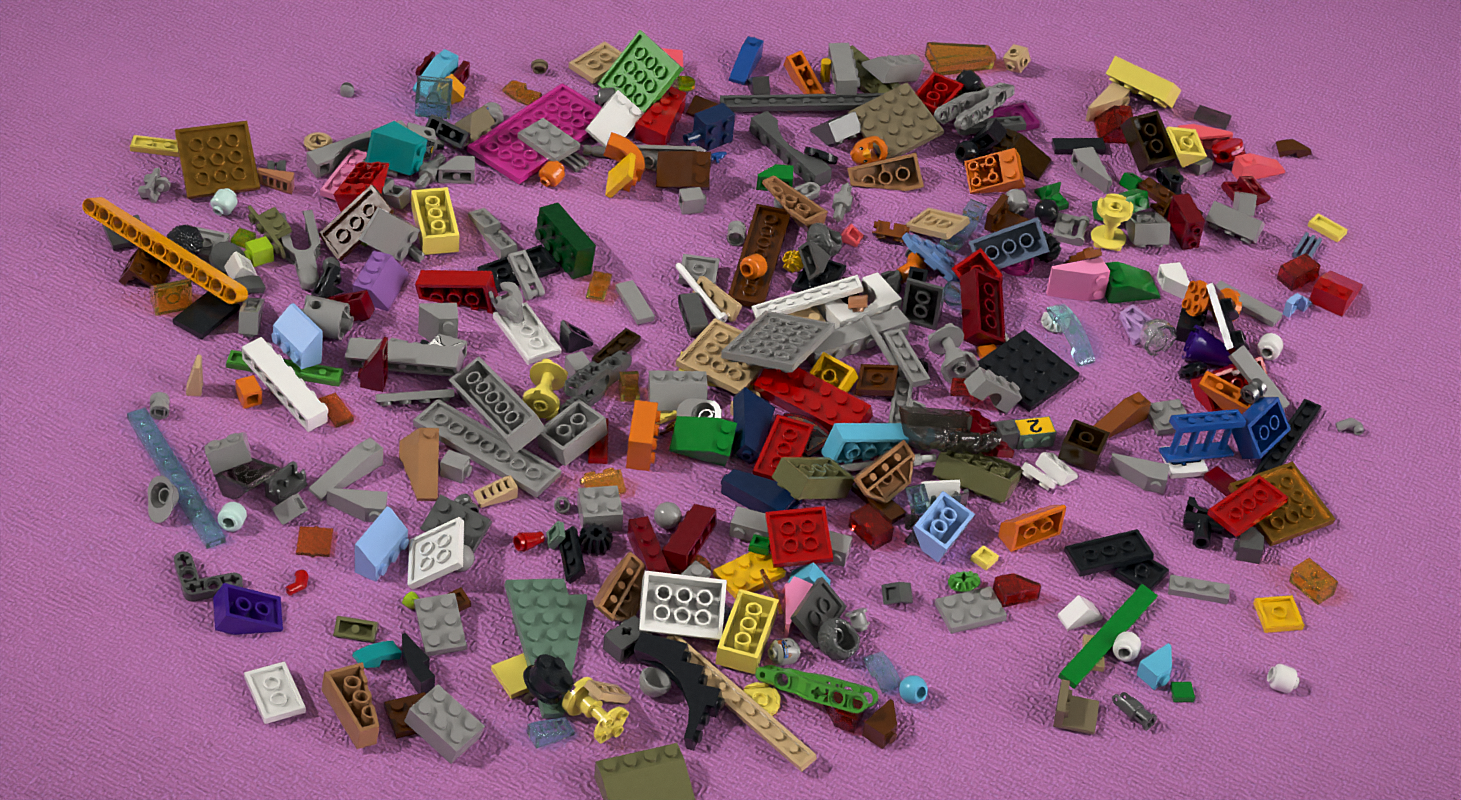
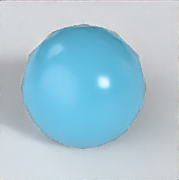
[899,675,928,704]

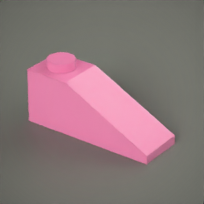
[782,576,813,638]

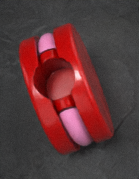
[1211,138,1246,163]

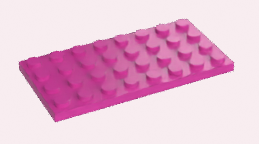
[467,83,602,184]

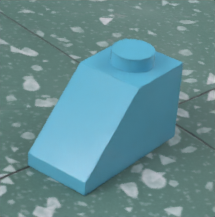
[1137,643,1172,690]

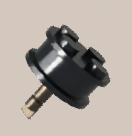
[521,654,574,705]

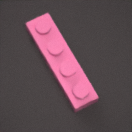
[320,148,367,200]

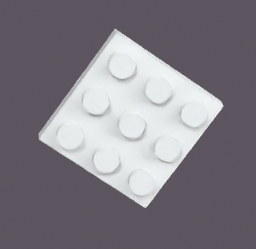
[408,517,464,590]

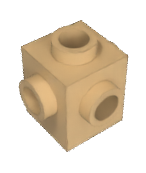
[1003,44,1031,73]

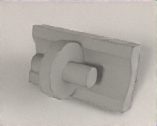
[138,168,171,203]

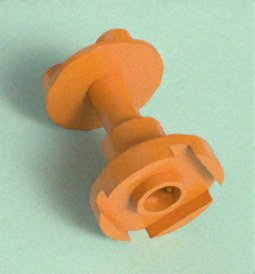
[1182,280,1242,323]

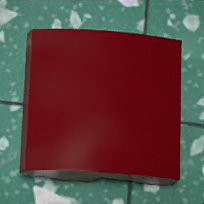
[1221,176,1271,206]

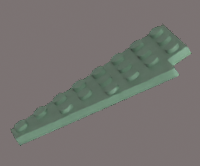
[504,579,587,719]

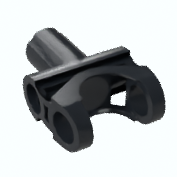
[1182,496,1223,549]

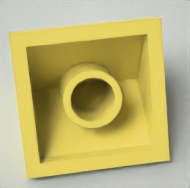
[1166,126,1207,168]

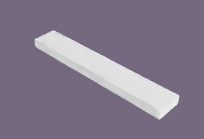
[752,275,864,319]

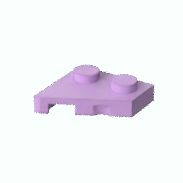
[1119,304,1159,345]

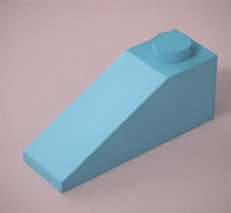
[413,49,459,98]

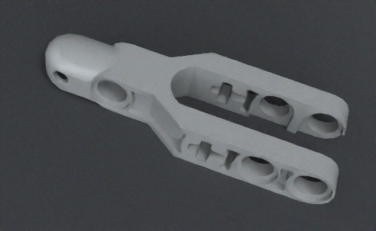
[934,82,1015,130]
[279,210,321,289]

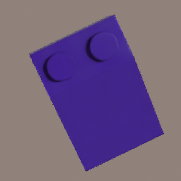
[213,583,283,635]

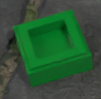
[748,534,770,555]
[1170,682,1195,702]

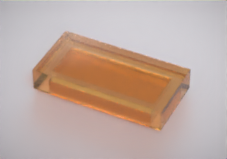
[318,392,354,428]

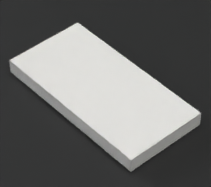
[493,302,561,365]

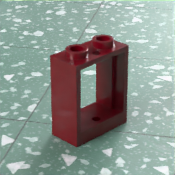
[1167,193,1205,250]

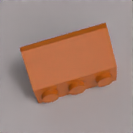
[998,504,1066,552]

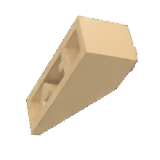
[1086,82,1130,122]

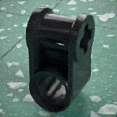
[1156,166,1184,195]

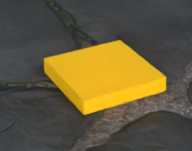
[605,152,636,198]
[1253,595,1304,633]

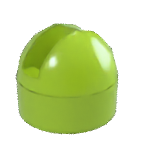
[402,591,420,609]

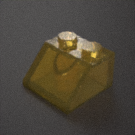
[149,278,192,316]

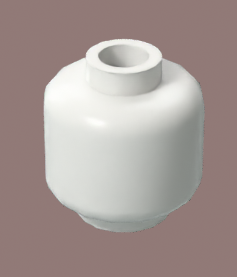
[1257,333,1283,360]
[1113,631,1141,662]
[1267,664,1299,693]

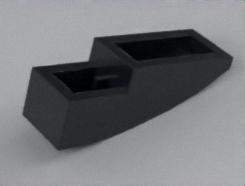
[402,633,435,694]

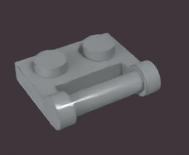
[1052,212,1090,246]

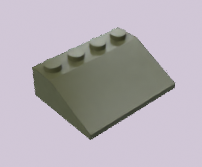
[932,441,1024,503]
[594,743,695,800]

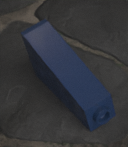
[733,387,775,464]
[721,469,802,513]

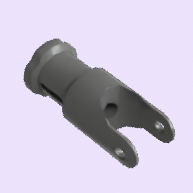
[1112,692,1157,730]

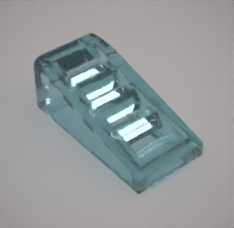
[527,717,575,748]

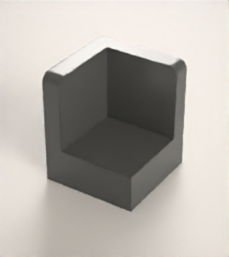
[881,582,913,605]

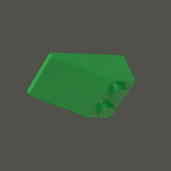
[1105,262,1160,304]
[669,416,737,467]

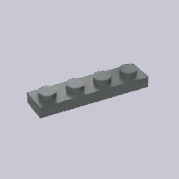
[954,116,1026,136]

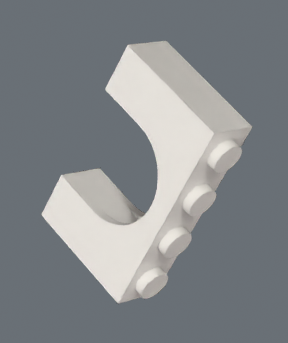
[816,272,902,329]

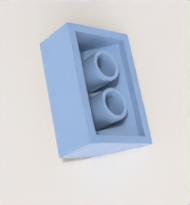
[271,303,323,369]
[913,491,975,562]
[355,506,409,582]

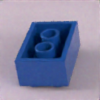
[1232,397,1291,459]

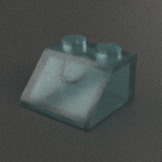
[415,76,453,119]

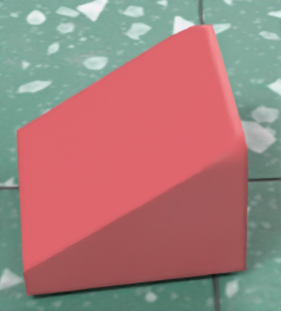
[840,224,864,247]

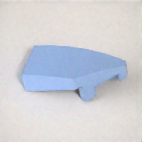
[1283,293,1312,318]

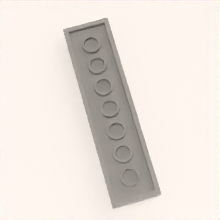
[413,399,561,498]

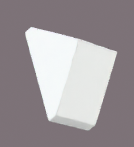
[224,251,257,279]
[1058,595,1103,631]

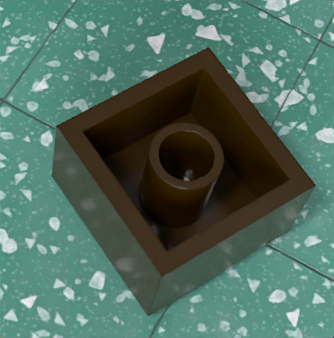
[1058,419,1110,472]

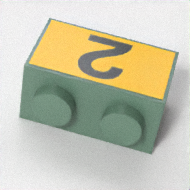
[1014,416,1056,450]

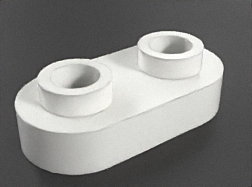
[1021,462,1058,490]

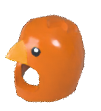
[850,136,888,165]

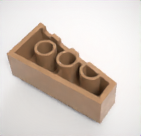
[321,662,380,749]

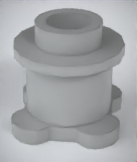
[845,607,870,632]

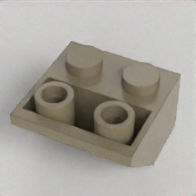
[452,105,496,149]

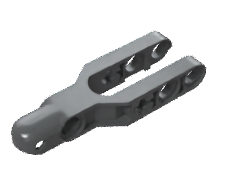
[559,350,632,413]

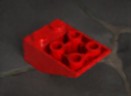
[333,162,389,212]

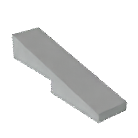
[468,208,518,259]

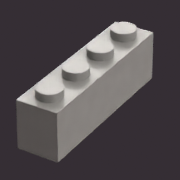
[828,43,860,95]

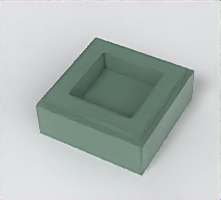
[546,521,566,549]

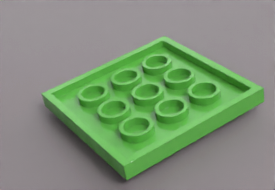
[598,30,684,115]

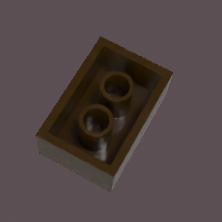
[1120,110,1178,173]

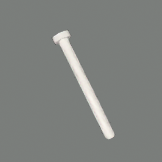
[675,263,728,323]

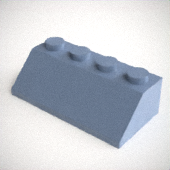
[969,217,1050,269]

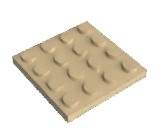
[675,318,765,394]

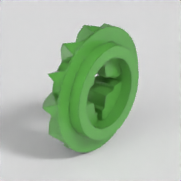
[948,571,980,592]

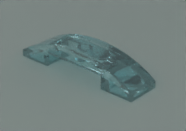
[939,199,987,252]
[1046,304,1095,367]

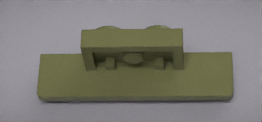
[248,205,292,259]

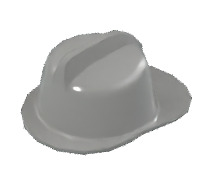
[677,398,722,418]
[148,475,179,523]

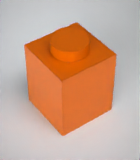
[235,375,262,409]

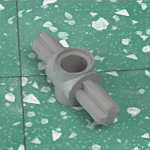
[415,153,446,190]
[832,183,853,222]

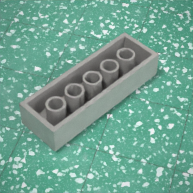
[449,356,546,453]

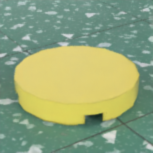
[742,682,781,716]

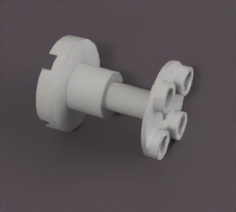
[928,323,979,383]

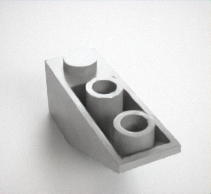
[1071,147,1112,194]

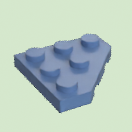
[902,233,960,286]

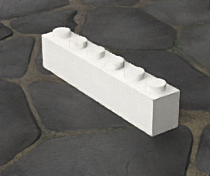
[242,337,328,432]

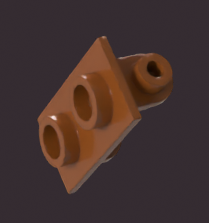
[872,220,910,243]

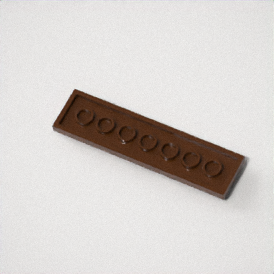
[728,204,791,307]

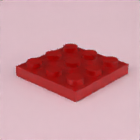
[765,506,833,568]

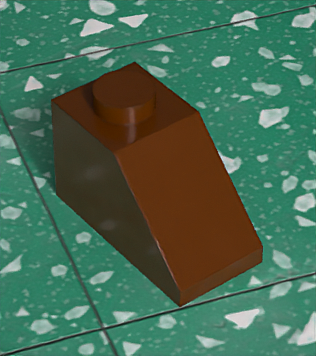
[862,699,897,749]

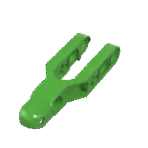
[755,665,878,713]

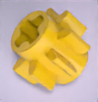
[782,250,804,273]

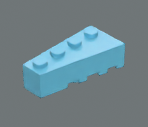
[821,423,910,464]

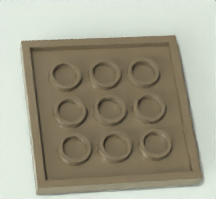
[848,82,944,159]

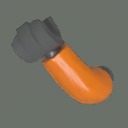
[881,249,926,294]

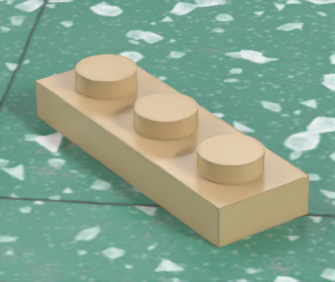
[693,276,742,322]
[584,680,632,704]

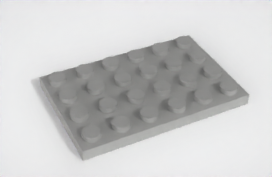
[721,310,835,373]

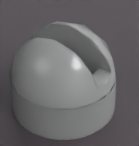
[340,82,354,97]
[554,496,570,513]

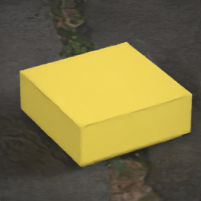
[970,545,999,570]

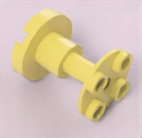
[1091,194,1134,251]
[522,359,568,421]
[562,677,629,744]

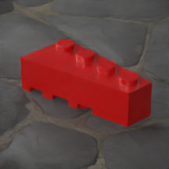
[634,86,686,145]
[415,270,498,314]

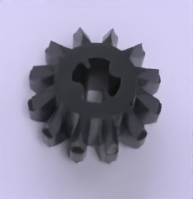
[1036,231,1062,263]
[579,522,613,556]

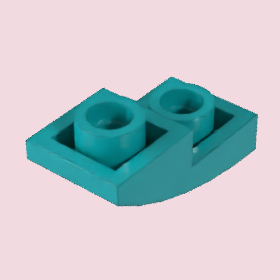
[352,641,402,668]

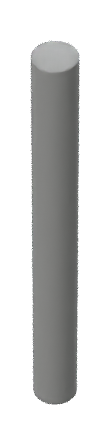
[861,315,905,378]

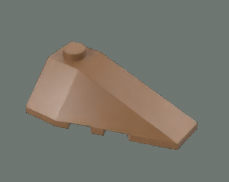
[847,153,924,191]
[762,176,828,232]
[399,428,439,501]

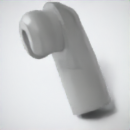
[1335,418,1364,435]

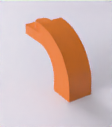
[603,132,645,192]

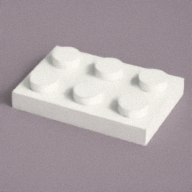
[244,661,306,724]

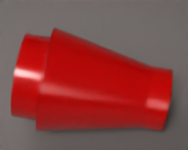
[513,531,545,552]

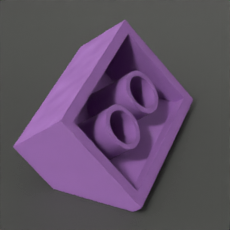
[353,250,408,311]

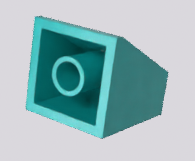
[365,121,427,175]

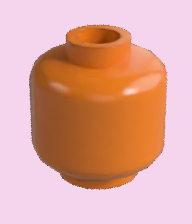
[539,161,565,187]
[740,254,767,280]

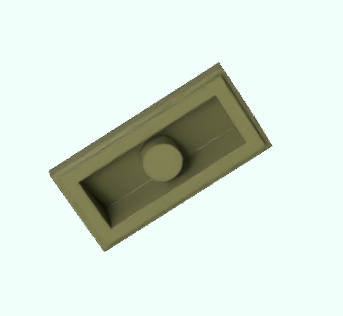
[333,616,379,643]

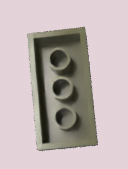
[772,457,855,500]

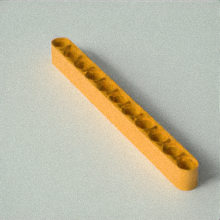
[82,197,248,304]

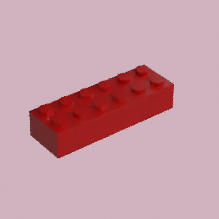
[754,367,873,432]

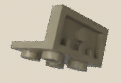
[1053,679,1099,734]

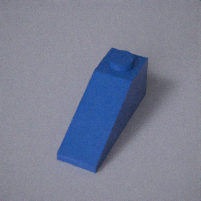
[729,36,764,85]

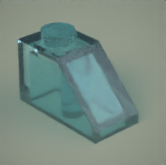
[905,484,930,517]

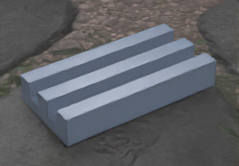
[1292,232,1322,263]

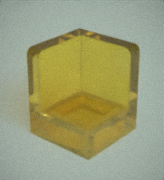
[618,371,640,402]

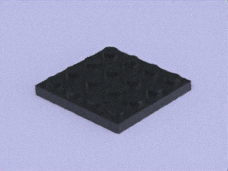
[976,329,1079,412]

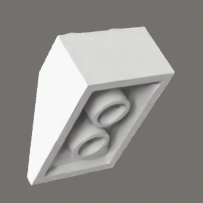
[585,90,644,147]

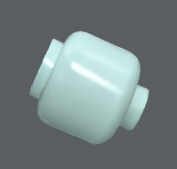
[210,188,238,216]
[217,502,247,532]

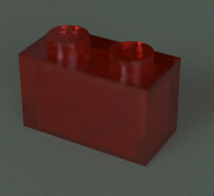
[1277,253,1321,291]
[848,503,894,551]

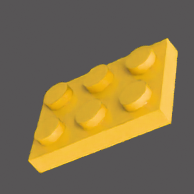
[713,552,786,599]

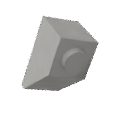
[438,156,475,184]

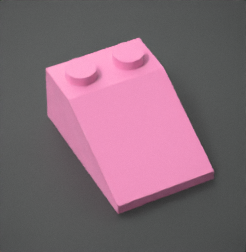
[1046,257,1110,301]

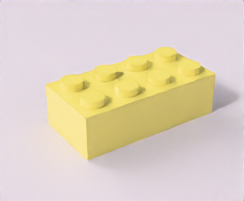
[1106,56,1181,109]
[411,187,459,255]
[715,589,779,675]

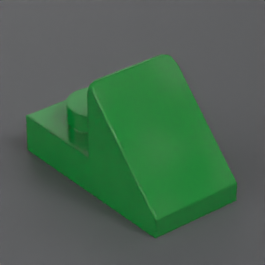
[1034,182,1069,211]

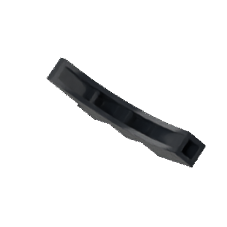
[634,632,725,751]

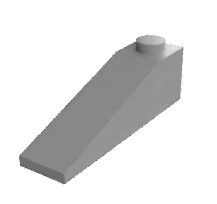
[309,437,383,502]

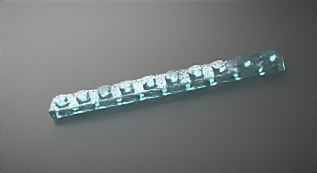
[127,408,226,549]

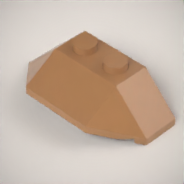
[853,440,915,504]
[593,551,646,622]

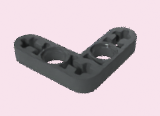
[174,551,243,602]

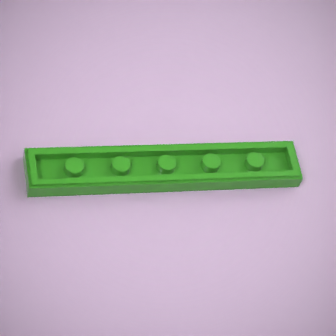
[226,350,344,387]

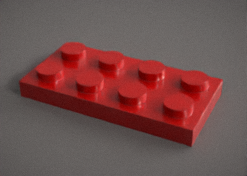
[753,414,814,481]
[1207,475,1288,537]

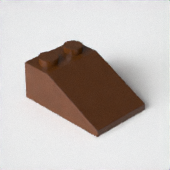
[656,151,711,190]

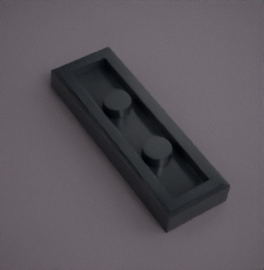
[1051,138,1106,154]
[559,526,586,584]

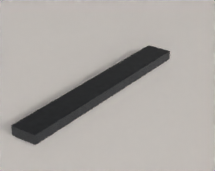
[1252,399,1322,476]

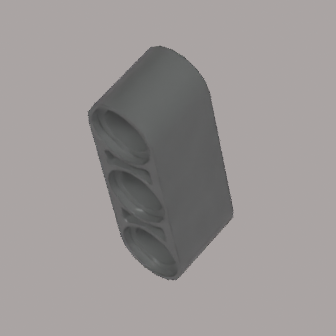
[678,292,708,336]

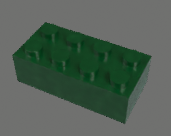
[535,202,596,279]

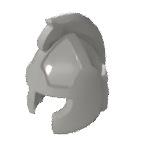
[489,282,523,323]

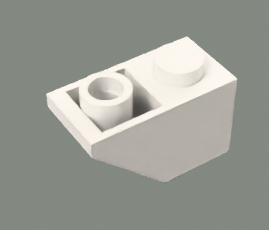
[1156,262,1191,299]

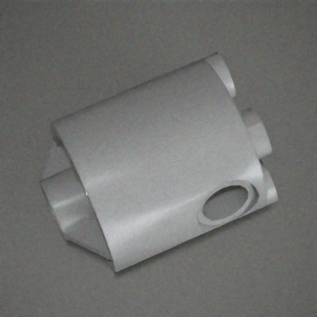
[300,295,354,340]

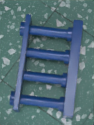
[1158,409,1246,463]

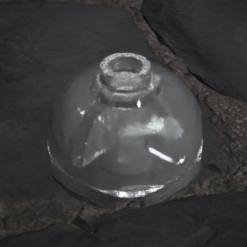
[1139,318,1177,356]

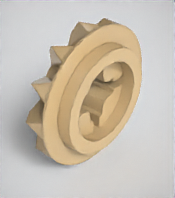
[304,132,332,151]

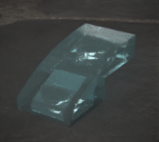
[863,651,901,693]

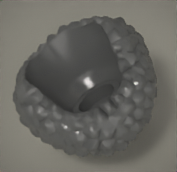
[806,222,842,257]
[818,617,860,660]

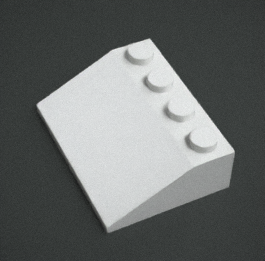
[639,571,727,640]

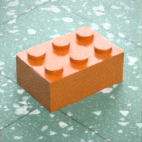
[626,400,661,471]

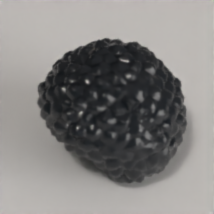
[166,224,204,256]

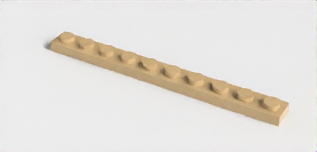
[666,635,817,772]

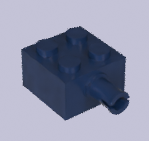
[683,103,735,152]

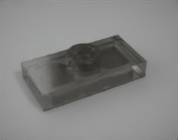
[1194,105,1232,130]

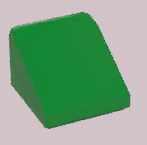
[1119,172,1144,190]

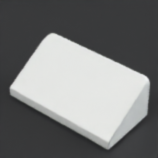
[1036,452,1078,486]
[919,480,960,505]

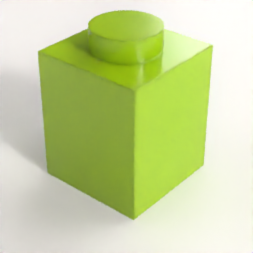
[244,236,274,267]

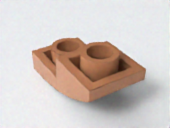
[848,294,868,313]

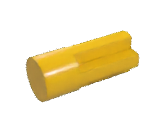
[820,58,831,83]

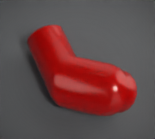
[285,569,309,596]

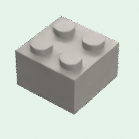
[577,485,623,532]

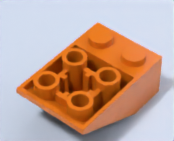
[964,148,1026,194]

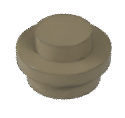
[531,59,548,74]

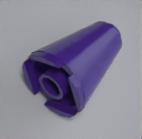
[1182,325,1233,367]

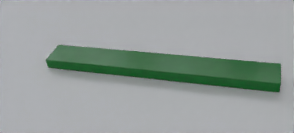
[1058,584,1158,689]

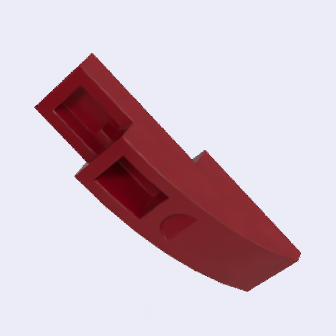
[961,409,1015,458]

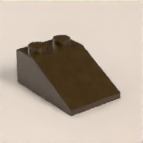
[992,128,1052,181]

